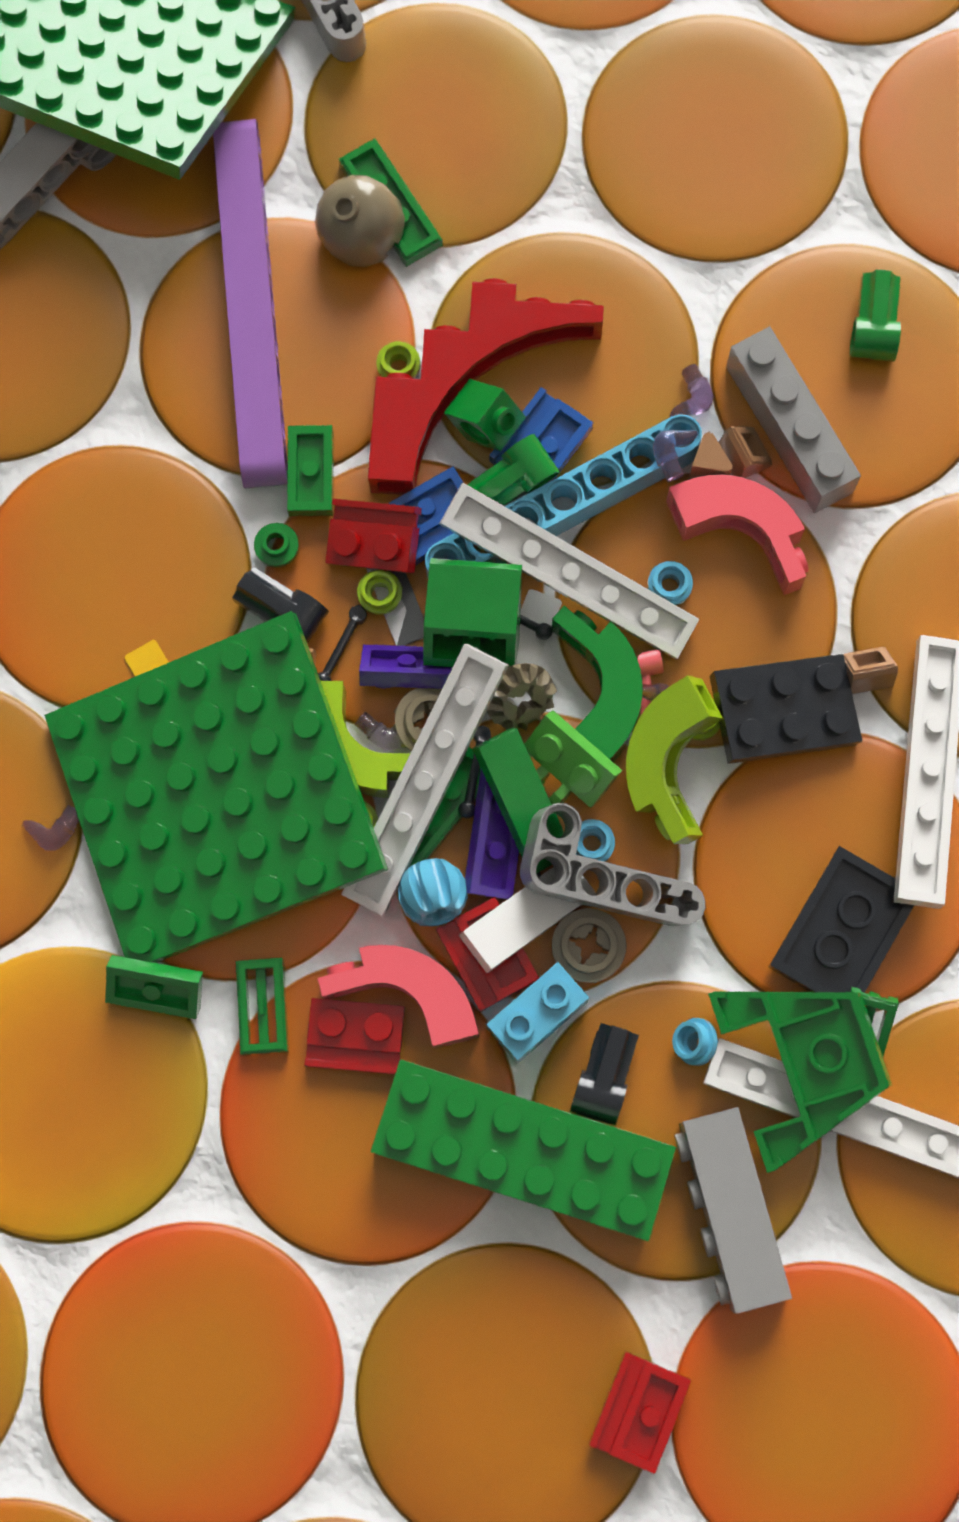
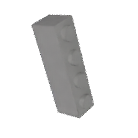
[726,326,861,514]
[674,1107,792,1314]

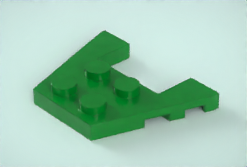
[708,991,892,1173]

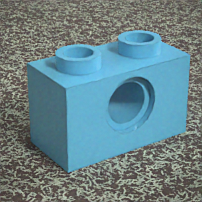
[486,962,589,1064]

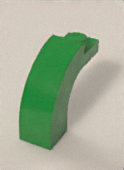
[552,606,642,762]

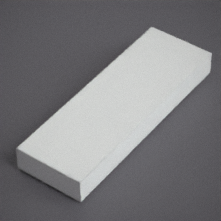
[459,867,596,973]

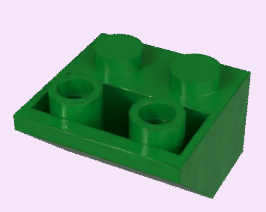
[423,558,522,667]

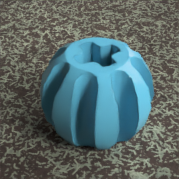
[398,858,468,926]

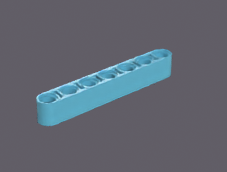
[425,414,702,578]

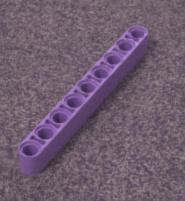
[213,119,288,489]

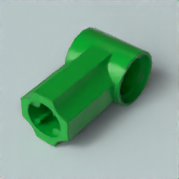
[850,269,901,362]
[467,434,560,506]

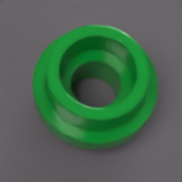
[254,523,299,568]

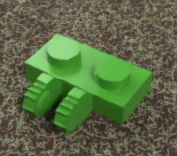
[524,710,623,808]

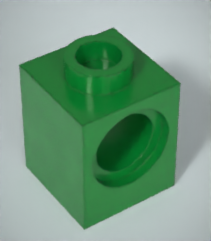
[444,379,526,452]

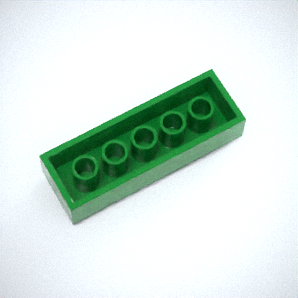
[371,1059,676,1241]

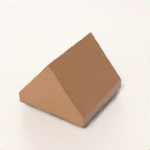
[718,427,773,478]
[689,431,733,480]
[844,646,898,694]

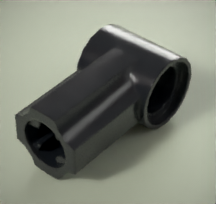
[232,567,329,644]
[570,1023,639,1125]

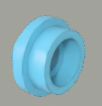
[648,561,693,605]
[576,819,615,862]
[672,1018,718,1066]

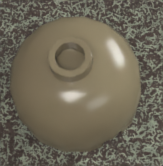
[314,175,405,267]

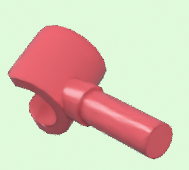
[637,649,664,715]

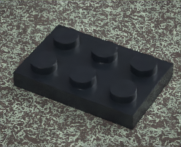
[709,654,863,764]
[768,846,914,993]

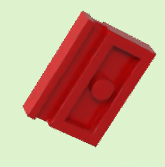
[325,498,422,574]
[436,897,539,1013]
[304,998,405,1075]
[588,1351,691,1474]

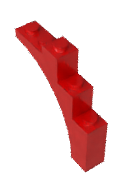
[368,278,604,495]

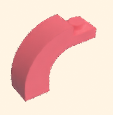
[666,475,808,595]
[318,945,479,1049]

